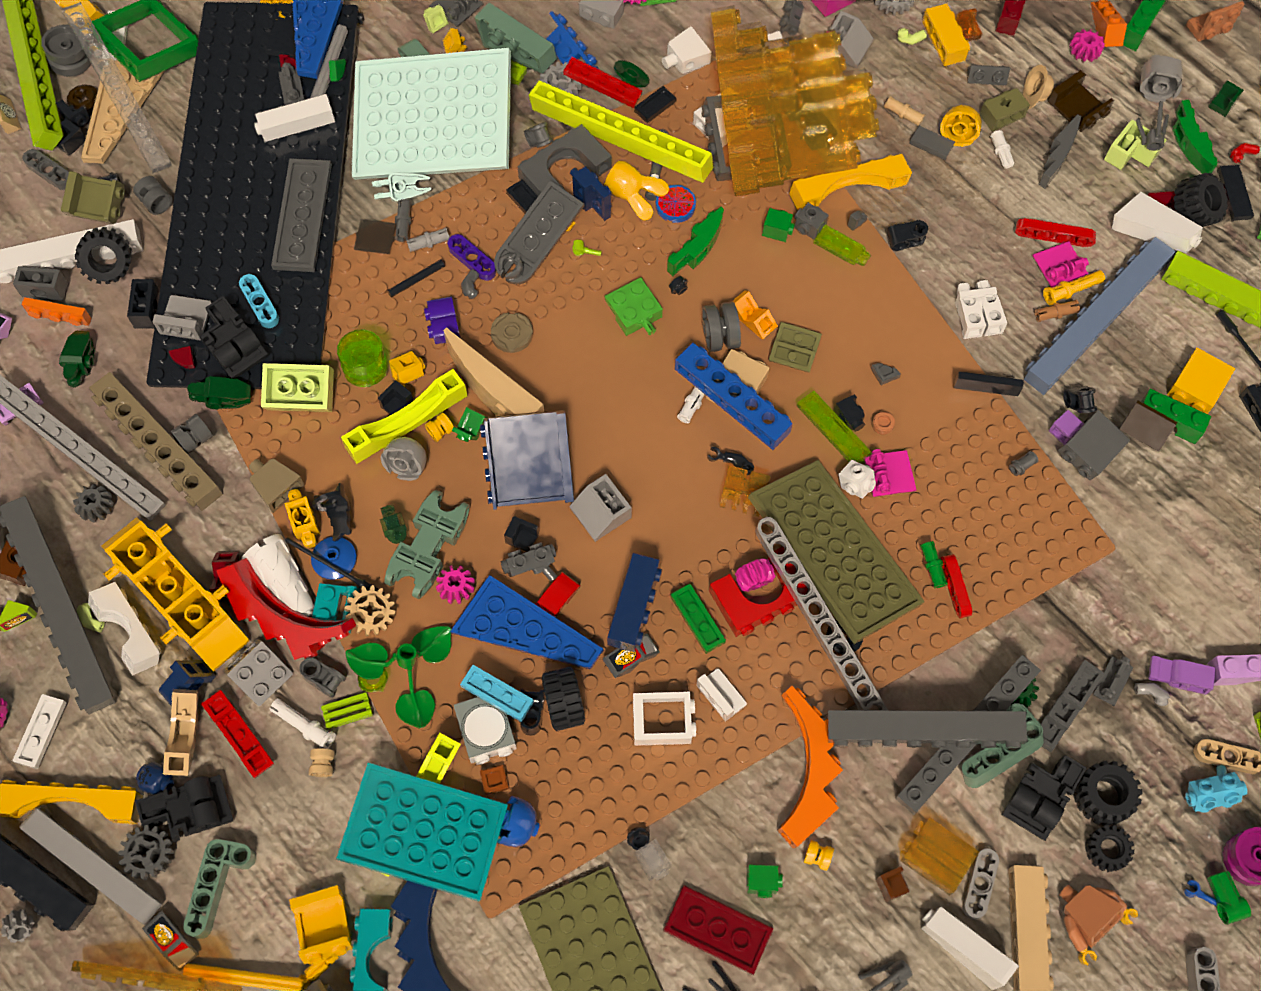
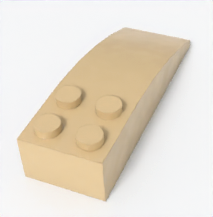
[443,328,544,417]

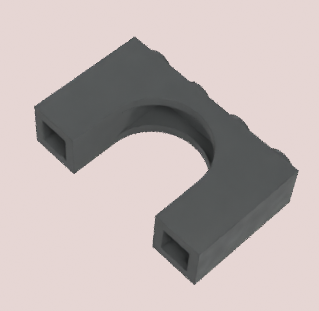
[517,124,612,196]

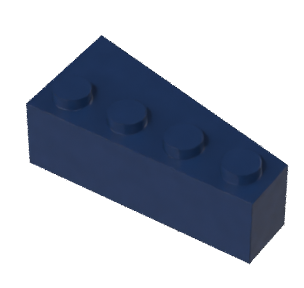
[607,553,663,652]

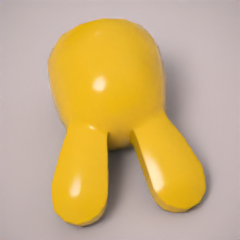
[604,161,669,220]

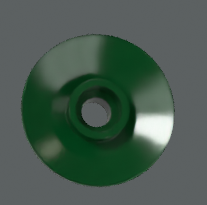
[614,60,650,88]

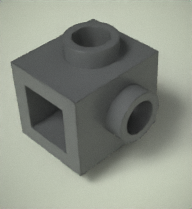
[795,202,829,240]

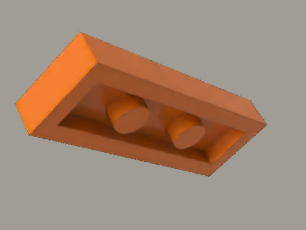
[22,297,92,326]

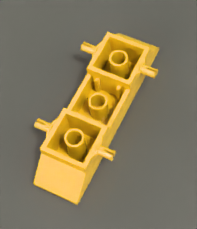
[101,517,250,672]

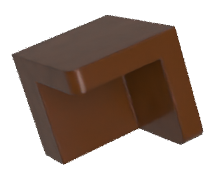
[876,866,910,903]

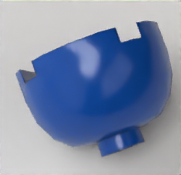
[497,796,540,847]

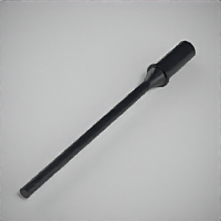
[1216,310,1261,368]
[285,537,385,596]

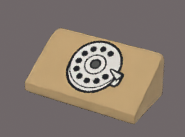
[0,95,21,134]

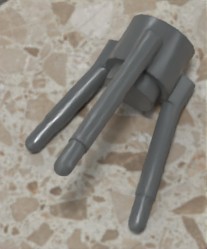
[1136,101,1169,151]
[859,959,913,991]

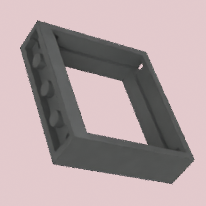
[701,90,792,181]

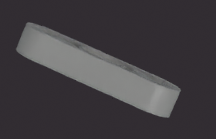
[962,849,999,920]

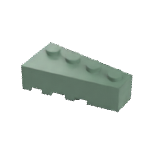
[474,3,557,74]

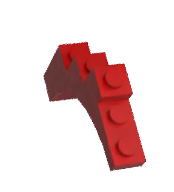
[216,558,356,660]

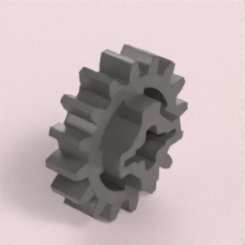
[118,825,174,880]

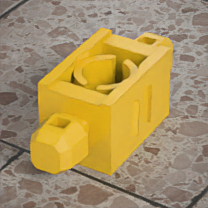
[284,489,320,549]

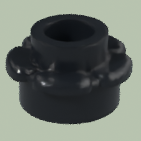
[669,276,688,295]
[627,827,650,850]

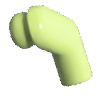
[897,28,927,45]

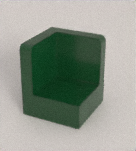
[1209,80,1244,117]

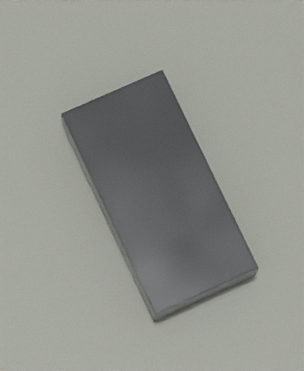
[909,126,955,160]

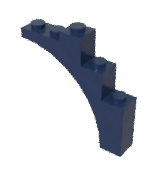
[391,881,451,991]

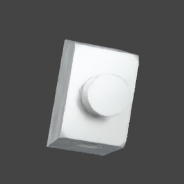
[662,26,711,74]

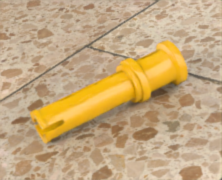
[1043,270,1105,305]

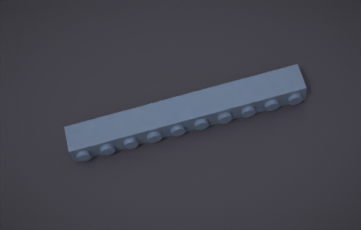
[1024,237,1176,395]

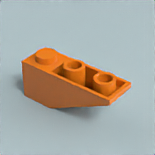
[1091,0,1127,47]

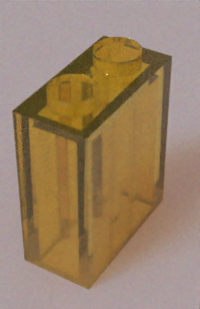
[900,817,979,896]

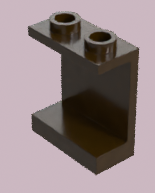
[1048,70,1114,132]

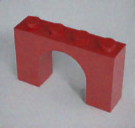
[709,547,808,637]

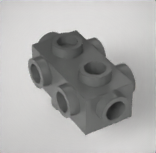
[500,542,557,582]

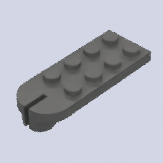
[494,180,584,285]

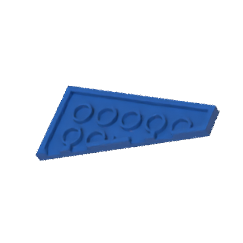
[293,0,344,79]
[450,575,604,669]

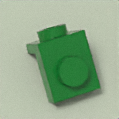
[452,407,487,442]

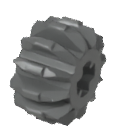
[73,483,114,523]

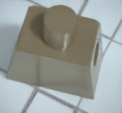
[249,459,304,513]

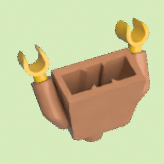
[1060,885,1138,966]

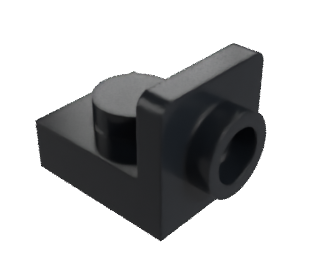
[56,99,91,128]

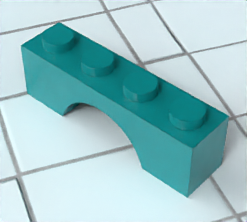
[350,909,393,991]

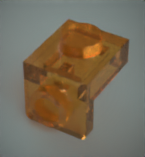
[956,8,982,42]

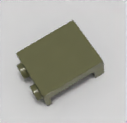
[61,171,125,224]

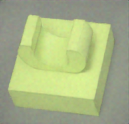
[423,5,448,33]

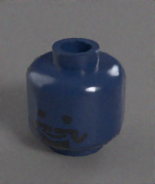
[136,762,174,796]

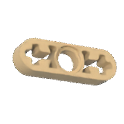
[1193,739,1261,774]

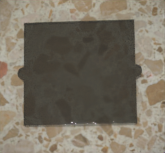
[354,219,396,254]

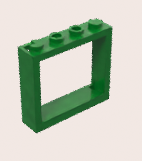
[91,0,198,82]

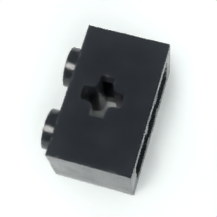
[127,279,160,329]

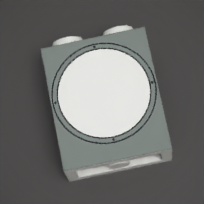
[453,697,517,765]

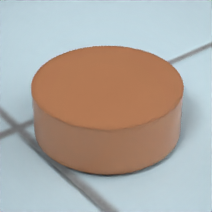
[872,412,895,435]

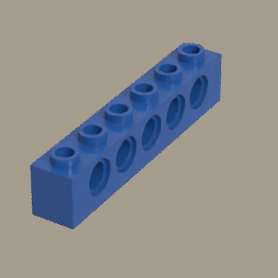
[675,343,793,450]

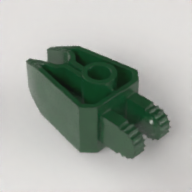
[59,330,95,388]
[187,376,251,410]

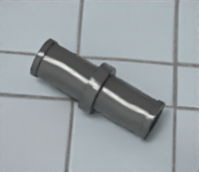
[395,199,411,242]

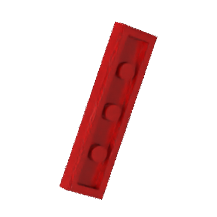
[563,57,643,108]

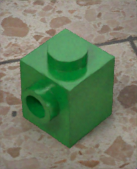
[762,208,795,242]
[747,865,783,898]

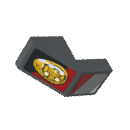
[602,634,660,678]
[142,911,199,972]

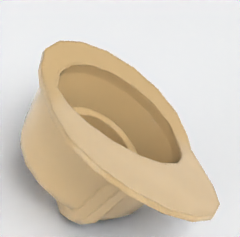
[1022,65,1054,110]

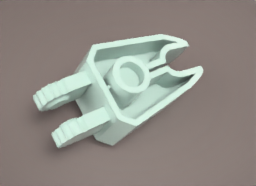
[372,173,431,203]

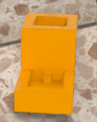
[733,290,778,339]

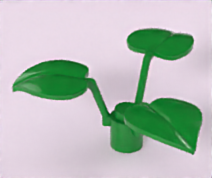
[345,626,451,729]

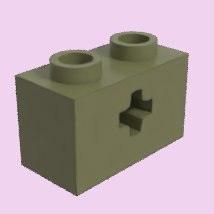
[980,88,1030,132]

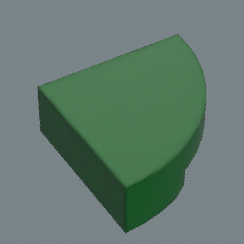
[329,59,345,81]

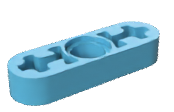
[239,274,279,328]

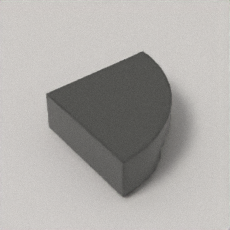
[848,210,868,231]
[871,363,901,385]

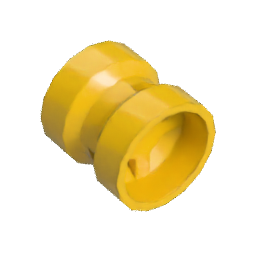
[424,412,454,443]
[803,839,834,871]

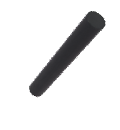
[387,259,445,298]

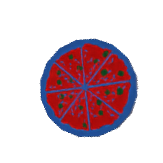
[655,185,696,223]

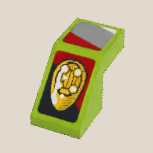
[0,600,37,632]

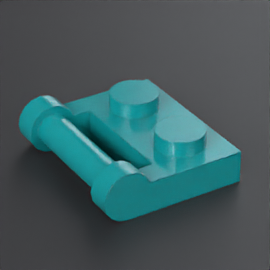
[312,583,360,634]

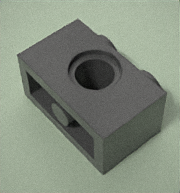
[13,266,68,301]

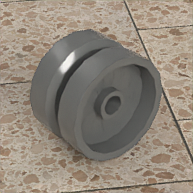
[42,24,92,77]
[702,301,741,352]

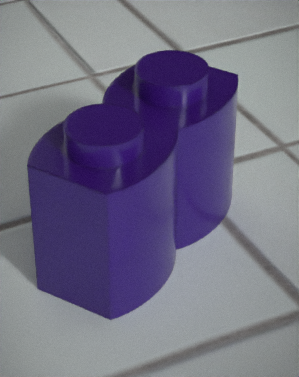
[424,296,460,345]

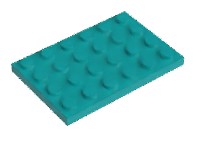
[336,763,508,902]

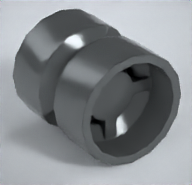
[133,176,172,215]
[170,414,213,454]

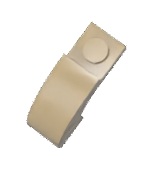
[163,689,198,776]

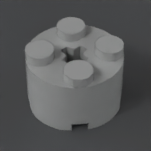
[1140,55,1183,102]

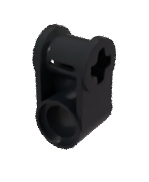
[886,220,928,251]
[1063,386,1097,413]
[520,688,545,736]

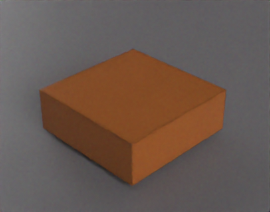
[480,765,509,795]

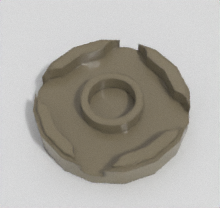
[490,313,533,353]

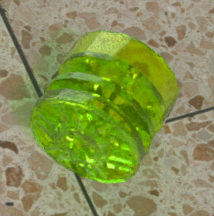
[337,329,388,387]

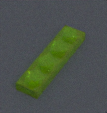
[797,391,871,463]

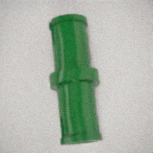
[920,541,948,589]

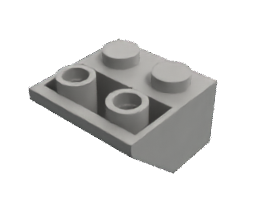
[822,11,873,68]
[569,474,632,542]

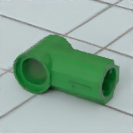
[1207,871,1251,925]

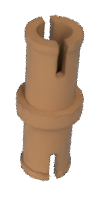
[1035,300,1080,322]

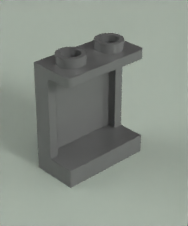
[1058,410,1130,480]

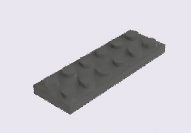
[271,159,332,272]

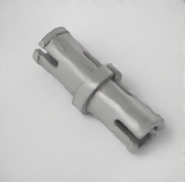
[406,227,449,253]

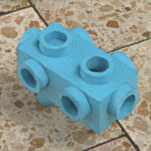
[1185,765,1247,813]

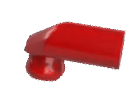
[1230,143,1260,163]

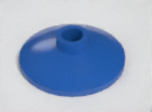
[311,537,357,580]

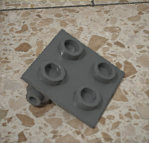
[429,0,483,27]

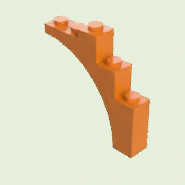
[777,686,843,848]

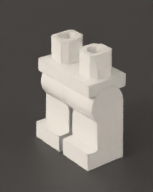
[955,280,1007,339]

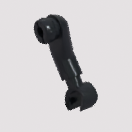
[707,447,754,476]

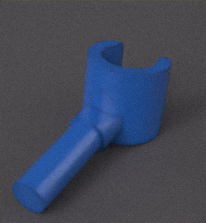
[1184,880,1218,906]

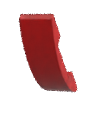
[201,690,274,779]

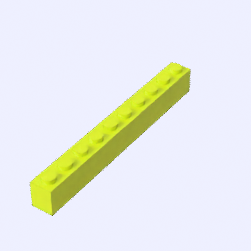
[529,80,713,183]

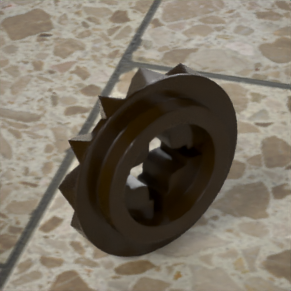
[67,85,98,111]

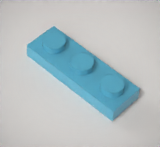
[460,665,534,722]

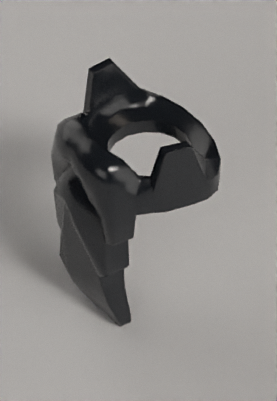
[312,483,352,542]

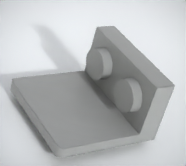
[152,295,211,340]
[223,639,293,706]

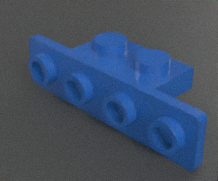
[546,11,600,70]

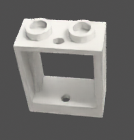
[633,692,696,746]

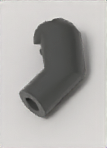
[461,269,479,299]

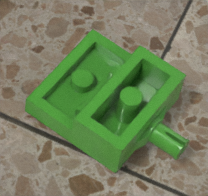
[605,277,663,336]

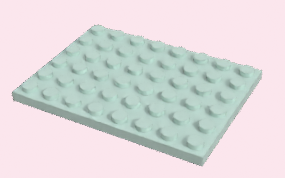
[352,48,511,180]

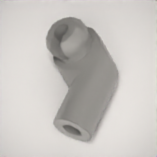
[1134,683,1170,706]

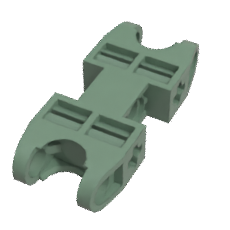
[384,490,470,599]

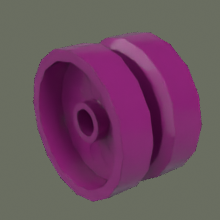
[1223,827,1261,886]

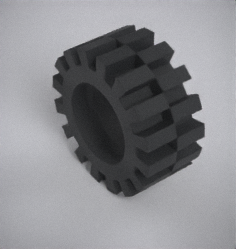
[1085,825,1135,872]

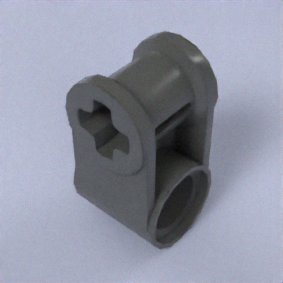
[524,122,553,148]
[299,658,346,698]

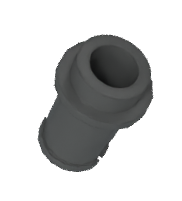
[1009,451,1039,476]

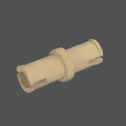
[884,96,925,126]

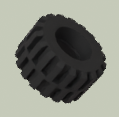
[1174,173,1228,227]
[75,227,132,284]
[542,667,585,731]
[1074,760,1142,826]

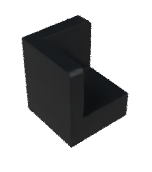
[56,119,86,156]
[378,380,414,415]
[504,516,539,552]

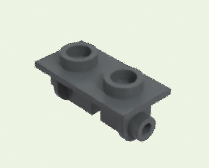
[779,0,804,36]
[279,63,304,106]
[967,64,1010,86]
[1093,656,1134,706]

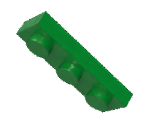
[670,584,726,654]

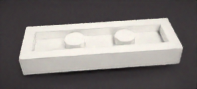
[12,694,67,770]

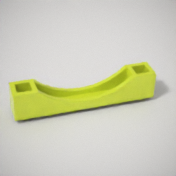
[341,369,467,464]
[382,733,461,877]

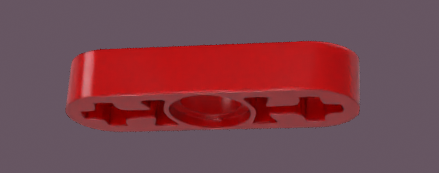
[941,554,972,618]

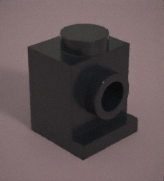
[833,394,865,433]

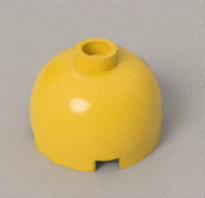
[940,105,982,147]

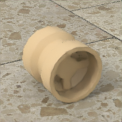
[309,749,334,777]

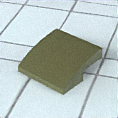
[769,322,822,373]

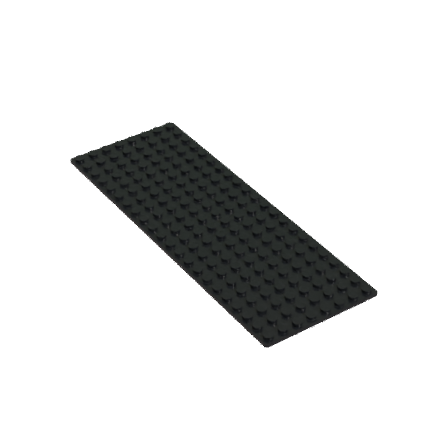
[146,2,359,389]

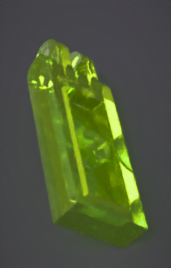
[814,224,871,266]

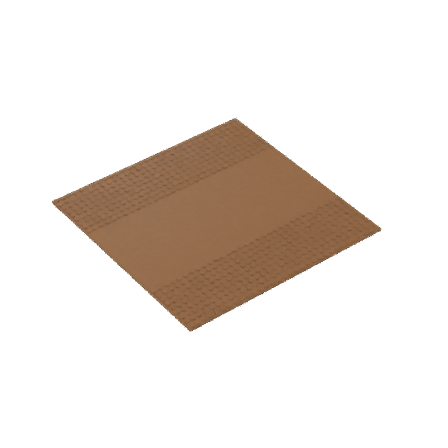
[217,50,1115,919]

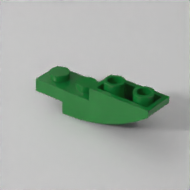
[1172,100,1217,174]
[667,207,724,276]

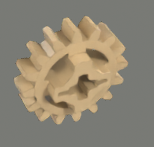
[344,585,395,636]

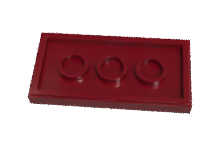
[663,885,774,975]

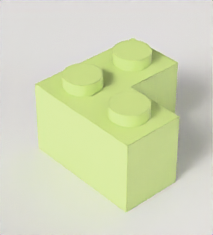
[1104,120,1166,170]

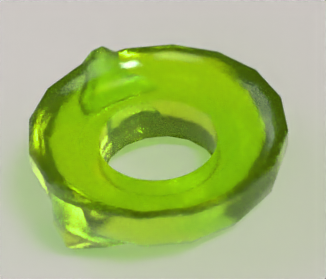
[358,667,388,693]

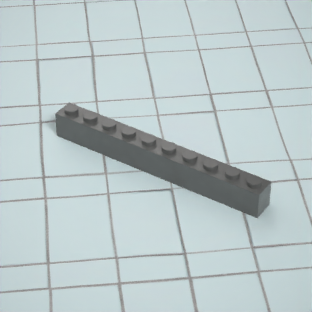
[0,496,116,715]

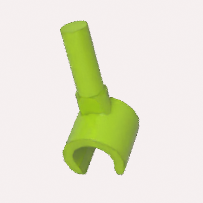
[572,240,602,256]

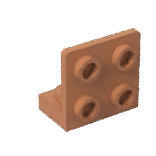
[1186,1,1245,42]

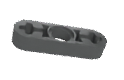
[22,149,69,190]

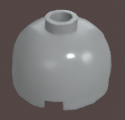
[380,437,427,481]

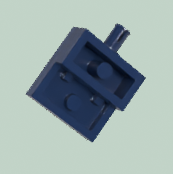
[570,166,612,221]

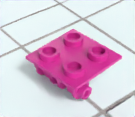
[1032,241,1089,288]
[864,449,917,497]

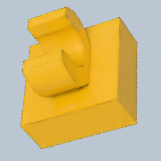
[443,28,467,53]

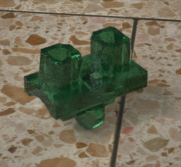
[380,504,407,544]

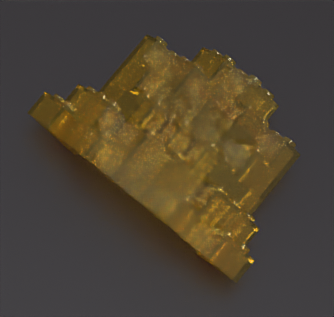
[711,5,880,197]

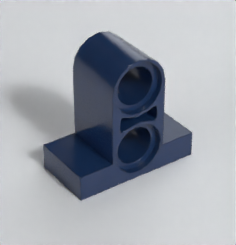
[159,660,216,707]

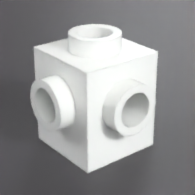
[839,460,876,499]

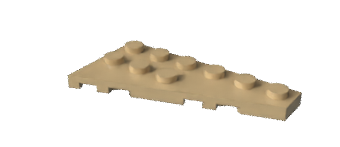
[81,60,165,164]

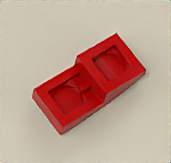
[535,572,581,618]

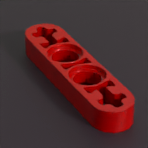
[1015,218,1096,247]

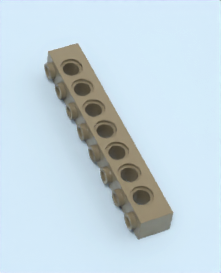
[89,372,223,511]

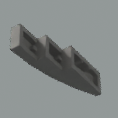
[1039,115,1081,189]
[1031,660,1105,753]

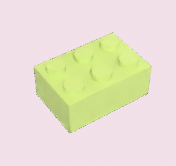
[261,363,334,412]

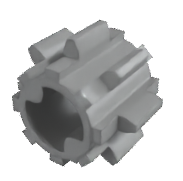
[1,909,34,943]

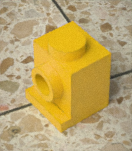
[389,351,425,387]

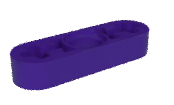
[448,234,496,281]

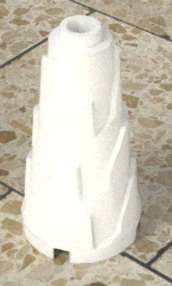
[242,534,314,617]

